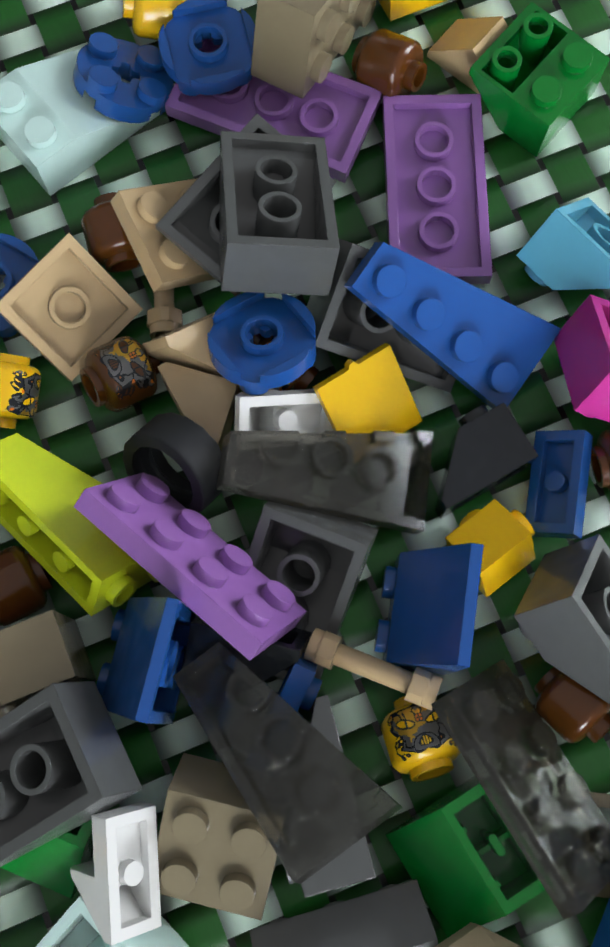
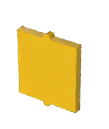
[313,343,423,465]

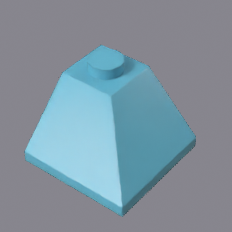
[516,197,610,290]

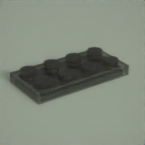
[431,659,610,919]

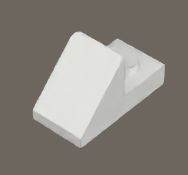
[234,389,334,451]
[70,801,162,946]

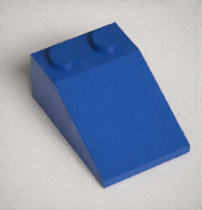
[374,543,484,675]
[96,597,197,724]

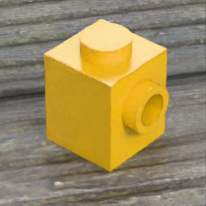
[445,499,536,598]

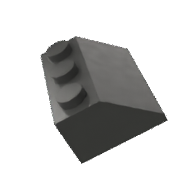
[249,879,438,947]

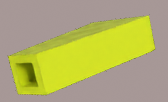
[0,433,159,617]

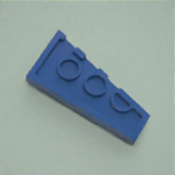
[344,242,561,409]

